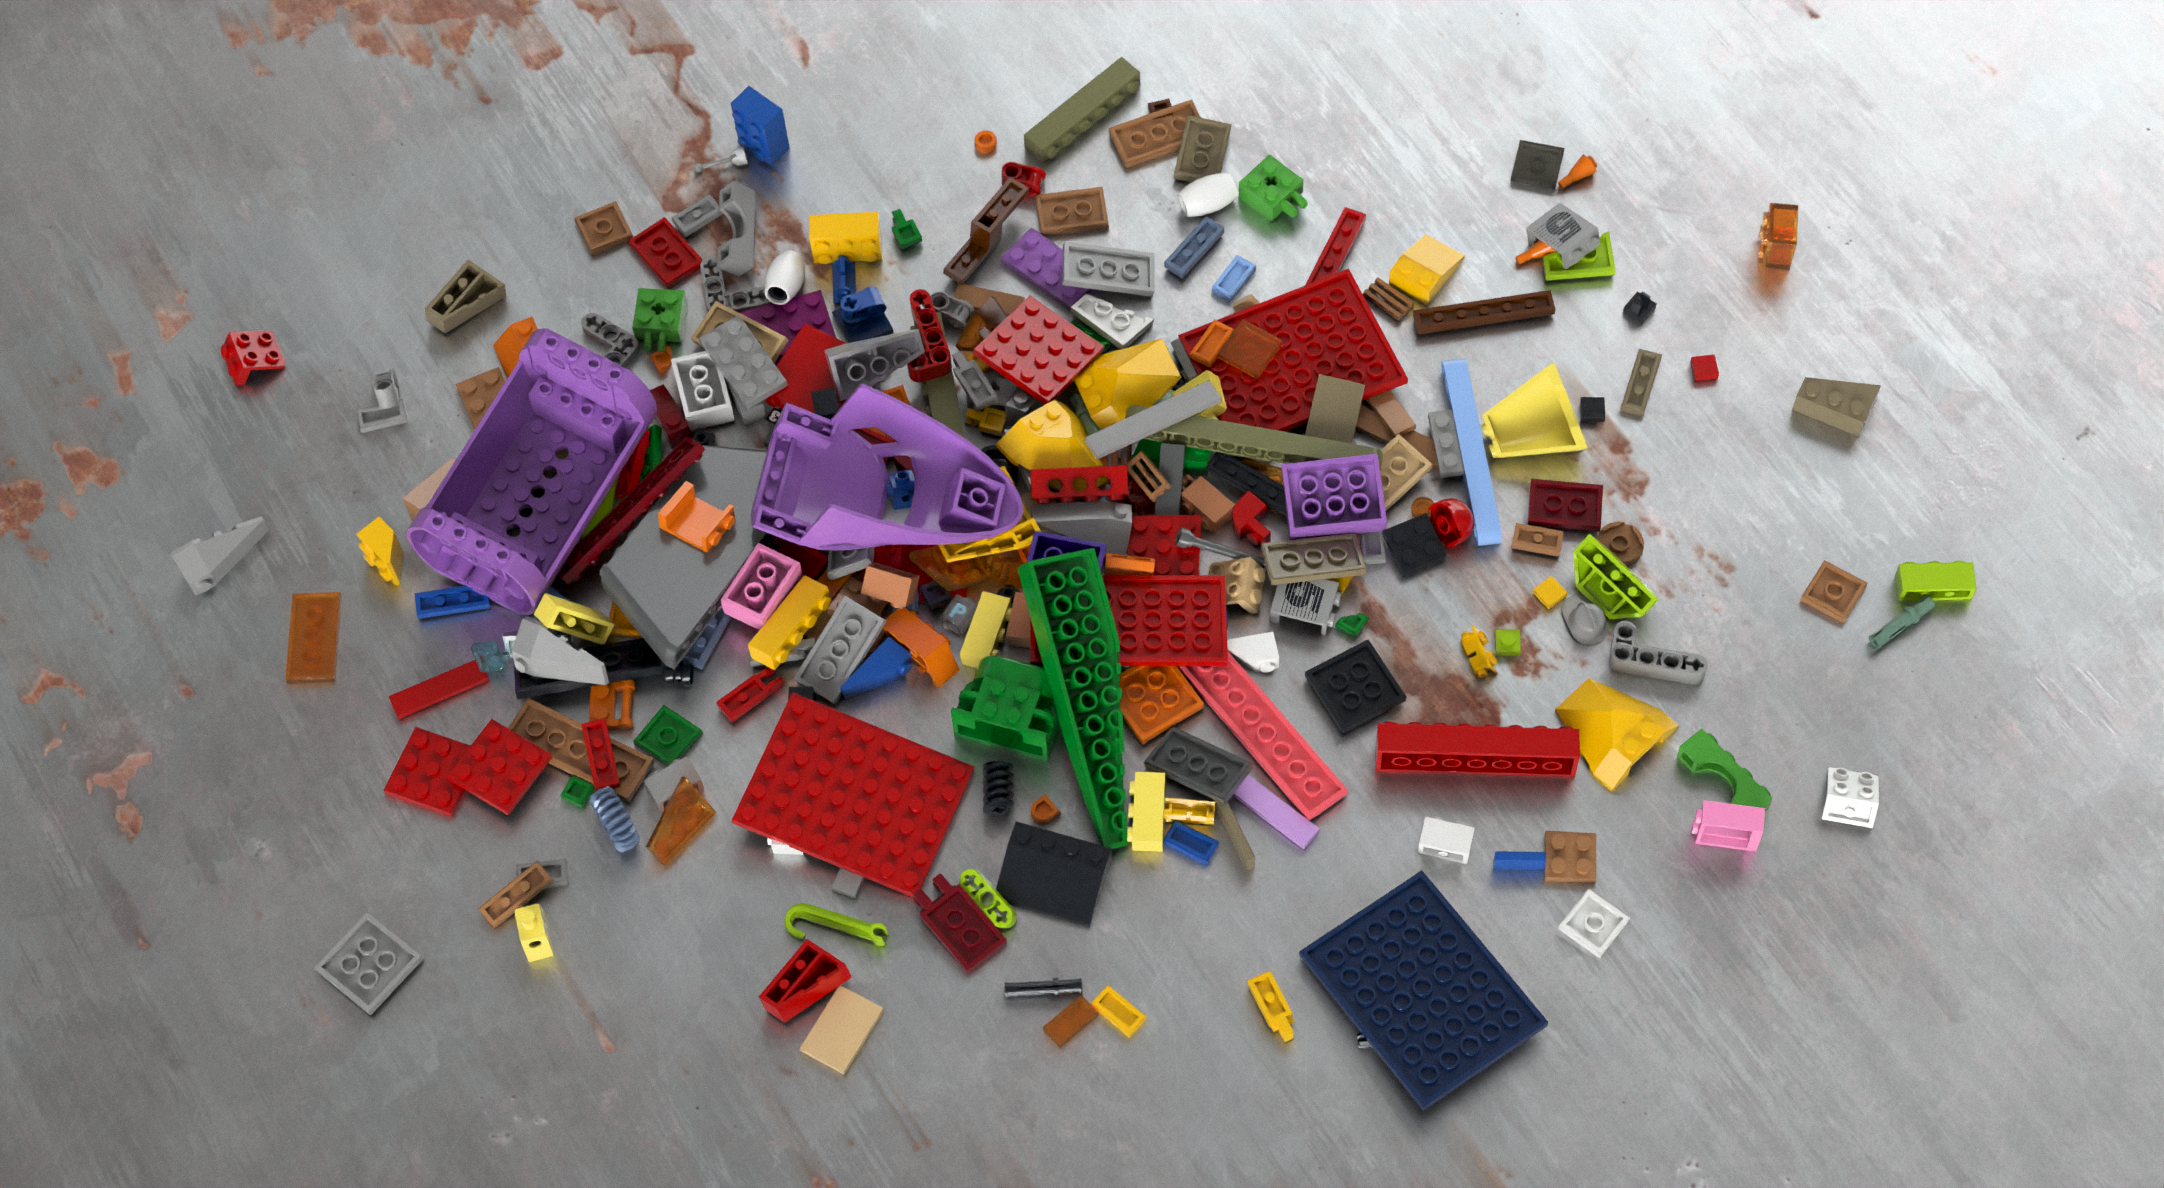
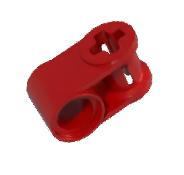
[1002,162,1046,197]

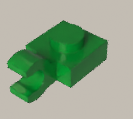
[892,209,922,250]

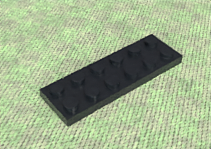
[514,638,663,700]

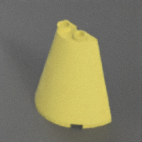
[1481,363,1588,458]

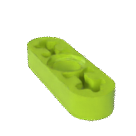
[959,869,1017,929]

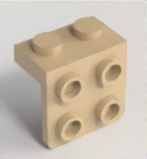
[1208,557,1266,614]

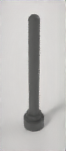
[1175,527,1267,569]

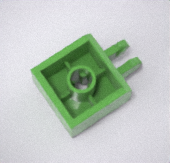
[1239,154,1308,221]
[632,288,688,352]

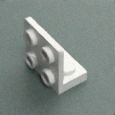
[1822,767,1879,828]

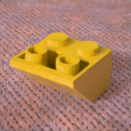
[357,516,404,586]

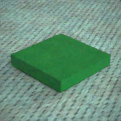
[633,705,703,767]

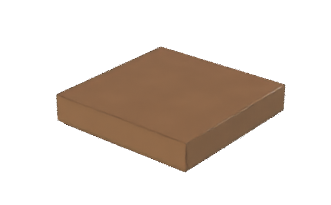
[574,201,633,256]
[1800,560,1868,623]

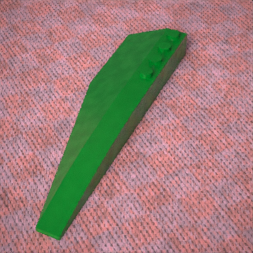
[1017,548,1128,849]

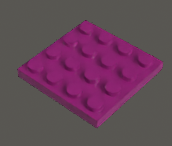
[739,290,836,366]

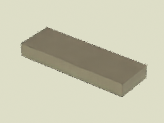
[1620,348,1662,416]
[1215,800,1255,871]

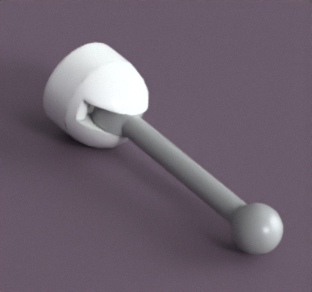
[694,146,748,172]

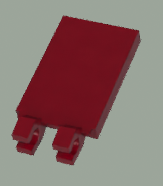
[913,873,1007,974]

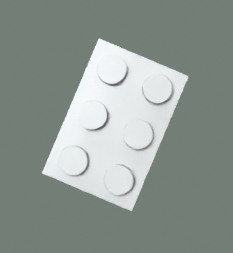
[671,351,735,431]

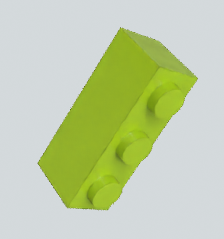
[1895,560,1977,601]

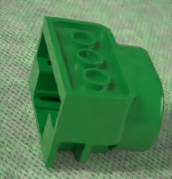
[951,656,1060,762]

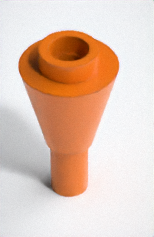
[1558,155,1597,189]
[1515,240,1556,265]

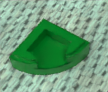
[1335,613,1369,638]

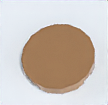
[1596,522,1644,567]

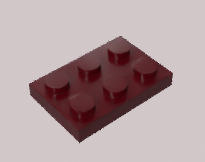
[1528,479,1603,531]

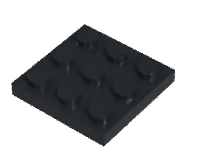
[1305,639,1406,734]

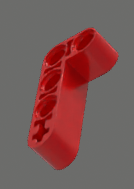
[907,289,952,383]

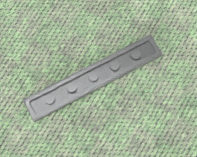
[1085,380,1221,460]

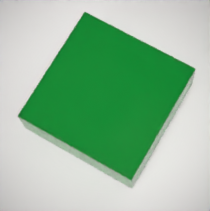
[560,775,595,808]

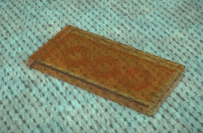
[285,592,342,684]

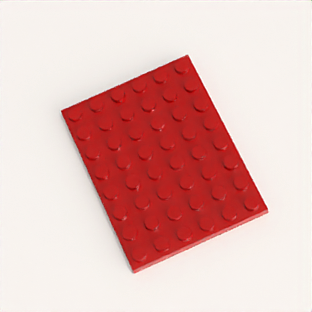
[1178,269,1408,432]
[732,692,975,898]

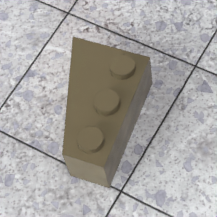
[425,260,506,333]
[1792,377,1881,437]

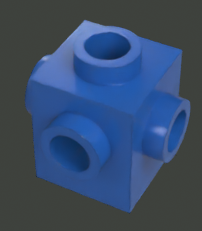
[885,470,915,510]

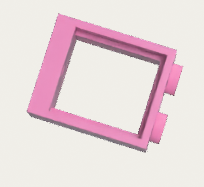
[1692,800,1765,851]

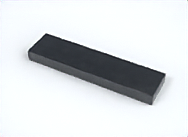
[1206,452,1287,517]

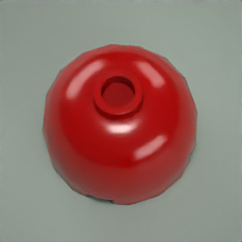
[1428,498,1474,548]

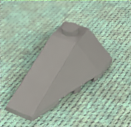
[824,329,925,401]
[1031,501,1132,555]
[170,516,269,596]
[512,616,609,685]

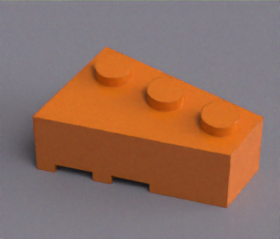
[883,607,960,688]

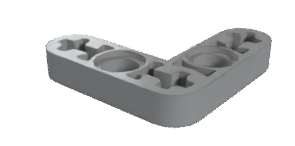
[700,257,772,313]
[581,313,640,368]

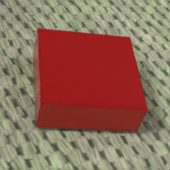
[1691,354,1719,381]

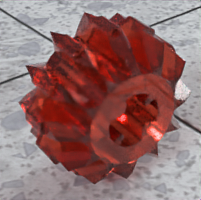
[1119,477,1156,516]

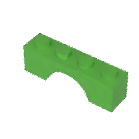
[1677,728,1772,811]

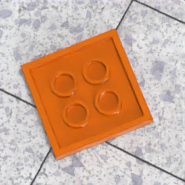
[1119,666,1204,745]

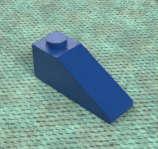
[840,637,912,701]

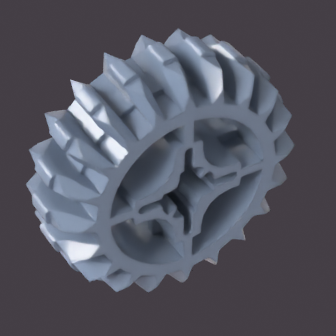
[590,786,640,853]

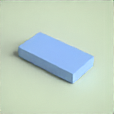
[1212,255,1256,302]

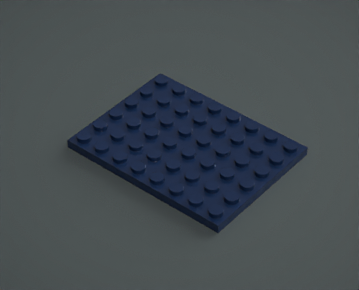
[1299,870,1548,1111]

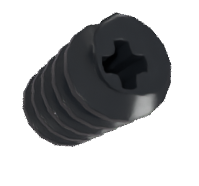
[983,761,1014,816]

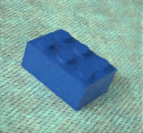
[731,86,790,165]

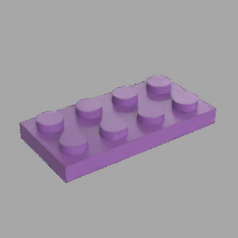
[1001,227,1093,311]

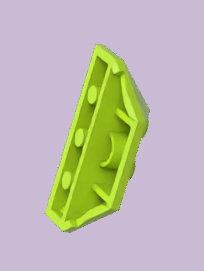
[1573,534,1659,620]

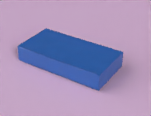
[1163,820,1219,865]
[1493,851,1546,871]

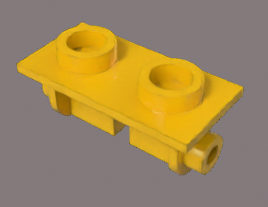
[1461,625,1498,678]
[1164,797,1215,825]

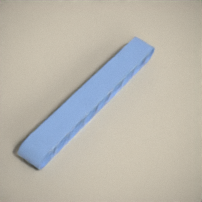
[1441,358,1502,546]

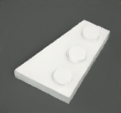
[1070,294,1154,349]

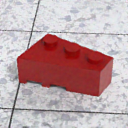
[759,939,852,1023]

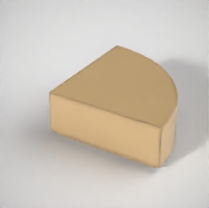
[1232,294,1259,312]

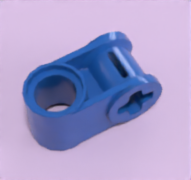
[840,286,887,325]

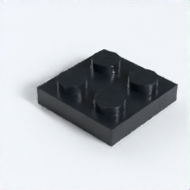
[1382,513,1447,576]

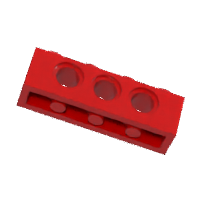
[1030,465,1128,504]

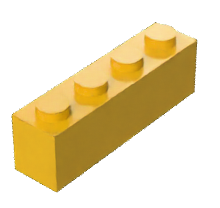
[748,575,831,670]

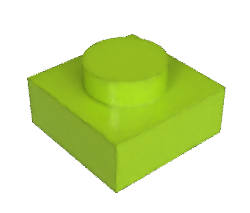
[1495,630,1521,656]

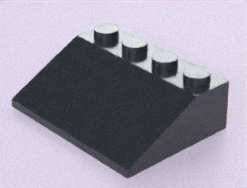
[996,821,1113,927]

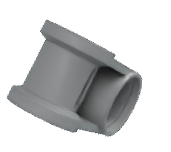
[930,292,975,330]
[371,368,399,409]

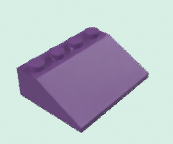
[1282,454,1387,540]

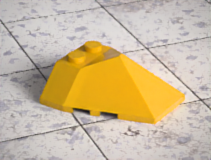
[1074,338,1181,430]
[996,400,1109,502]
[938,466,1041,563]
[1555,678,1679,791]

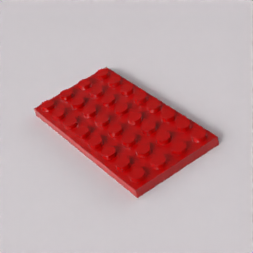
[1030,575,1228,666]

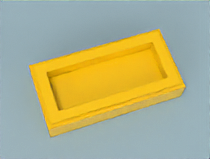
[1091,985,1147,1038]

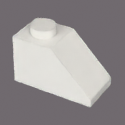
[1227,632,1279,673]

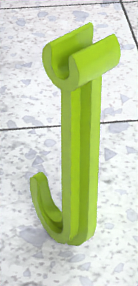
[784,903,889,946]

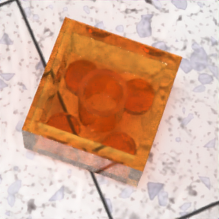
[1758,203,1798,270]

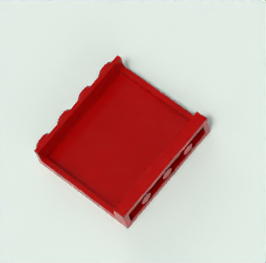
[764,323,847,413]

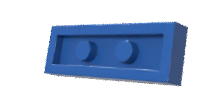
[415,586,491,619]

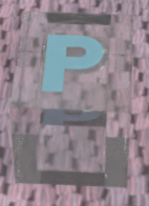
[941,594,977,638]

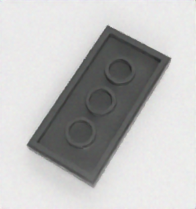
[1144,726,1253,805]

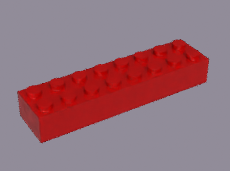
[1375,721,1580,777]

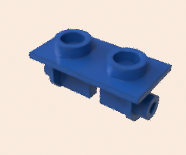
[832,255,856,303]

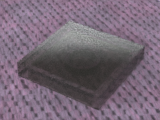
[1511,140,1565,189]

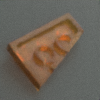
[646,776,716,865]

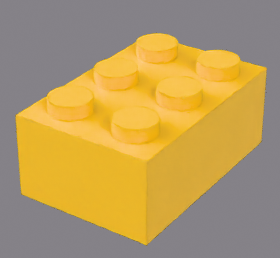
[809,212,882,264]

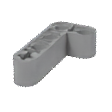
[1609,621,1708,685]

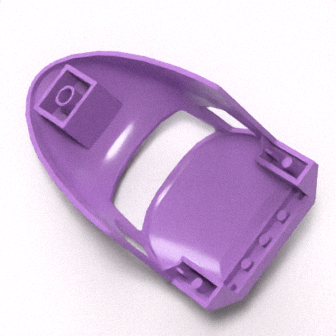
[750,384,1023,551]

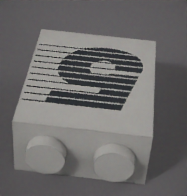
[1526,203,1600,270]
[1270,579,1342,635]

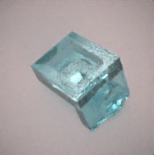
[471,641,510,672]

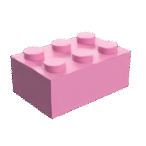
[721,543,803,630]

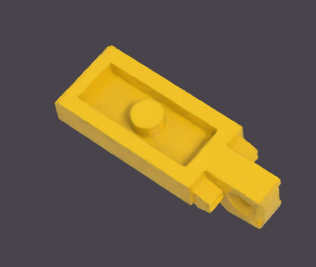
[1247,971,1294,1042]

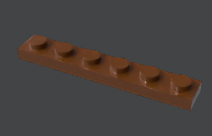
[1413,290,1556,335]

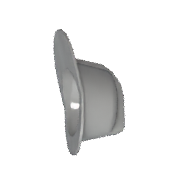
[1562,594,1608,645]

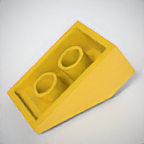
[1389,234,1465,307]

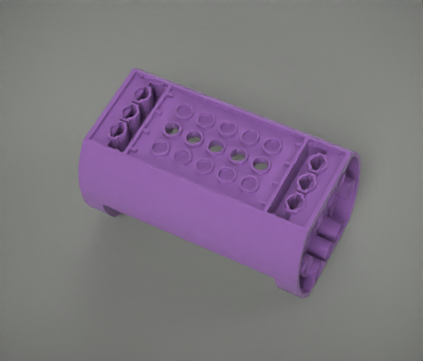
[406,328,657,615]

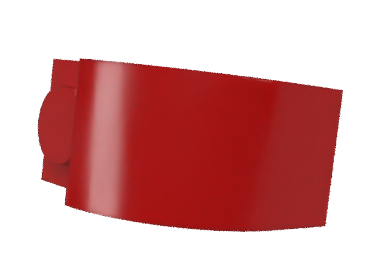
[1232,491,1271,547]

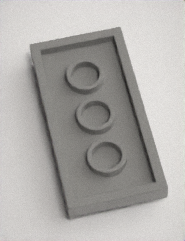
[1062,242,1155,297]
[699,315,788,409]
[794,596,887,704]

